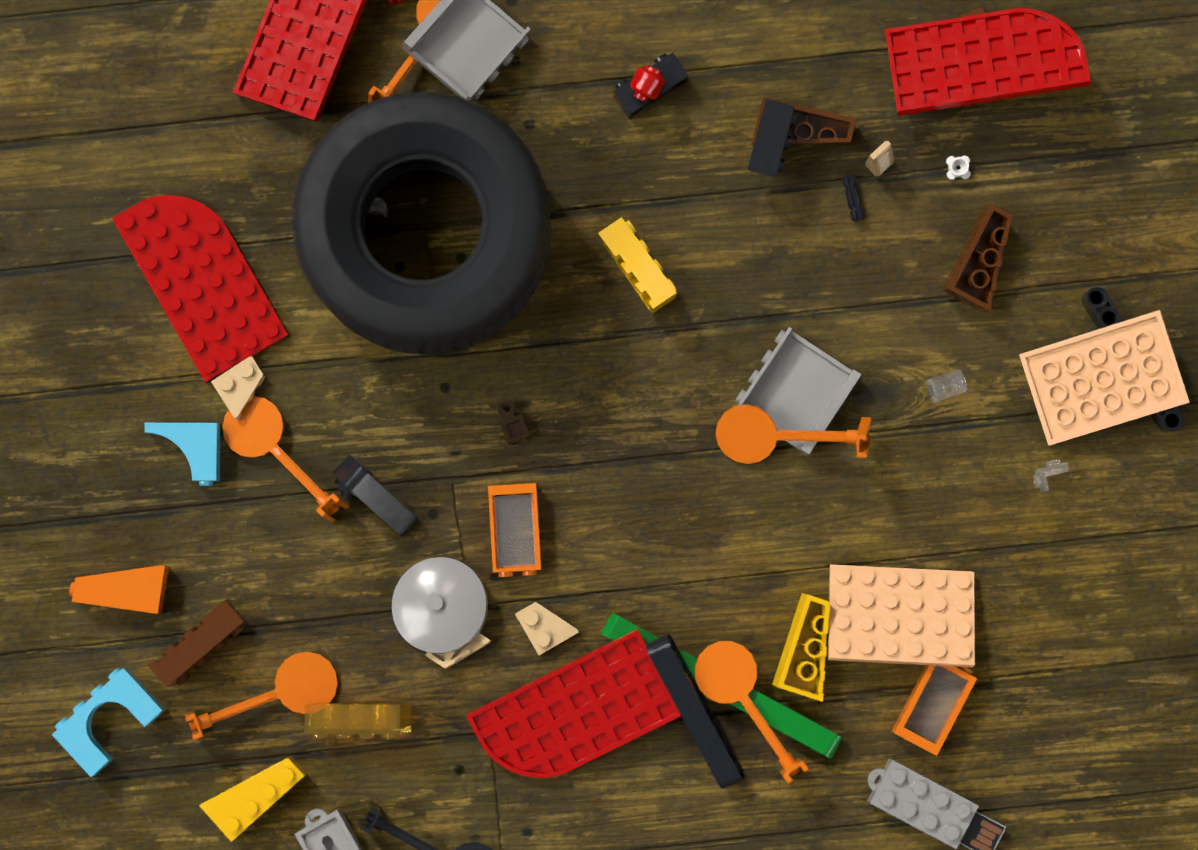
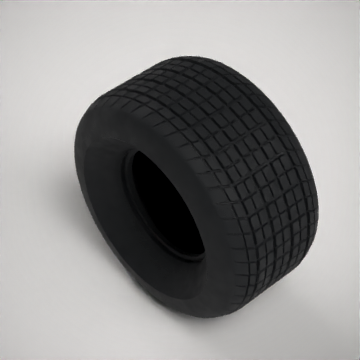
[292,92,551,355]

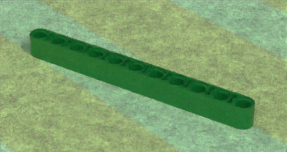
[601,612,843,759]

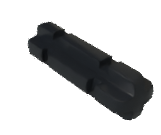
[842,175,864,221]

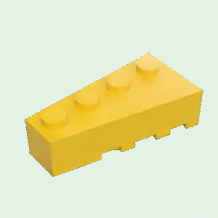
[598,217,677,314]
[772,593,830,702]
[199,756,307,842]

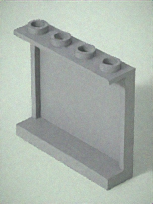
[402,0,530,101]
[735,327,862,455]

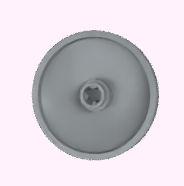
[392,557,488,654]

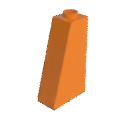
[69,565,169,614]

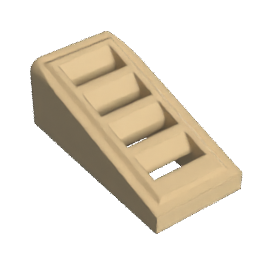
[865,141,894,177]

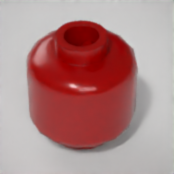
[630,64,665,102]

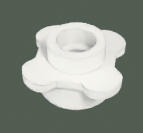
[946,156,970,180]

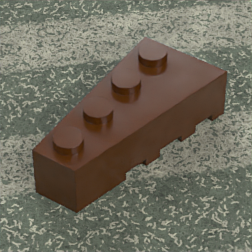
[751,97,856,145]
[942,204,1013,312]
[147,600,247,687]

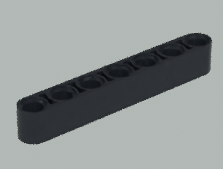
[1082,287,1184,433]
[646,634,745,789]

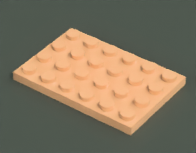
[1019,310,1189,446]
[828,565,975,667]

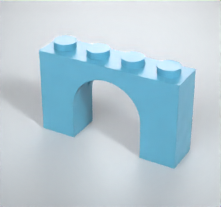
[52,667,166,777]

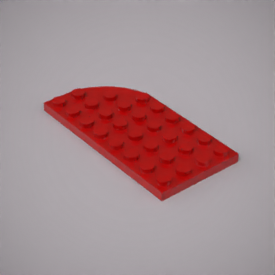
[233,0,367,123]
[885,8,1091,116]
[112,195,289,383]
[466,628,681,778]

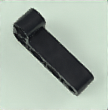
[333,455,419,537]

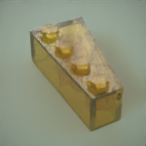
[305,703,411,739]

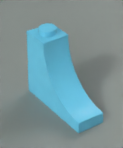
[145,423,221,486]

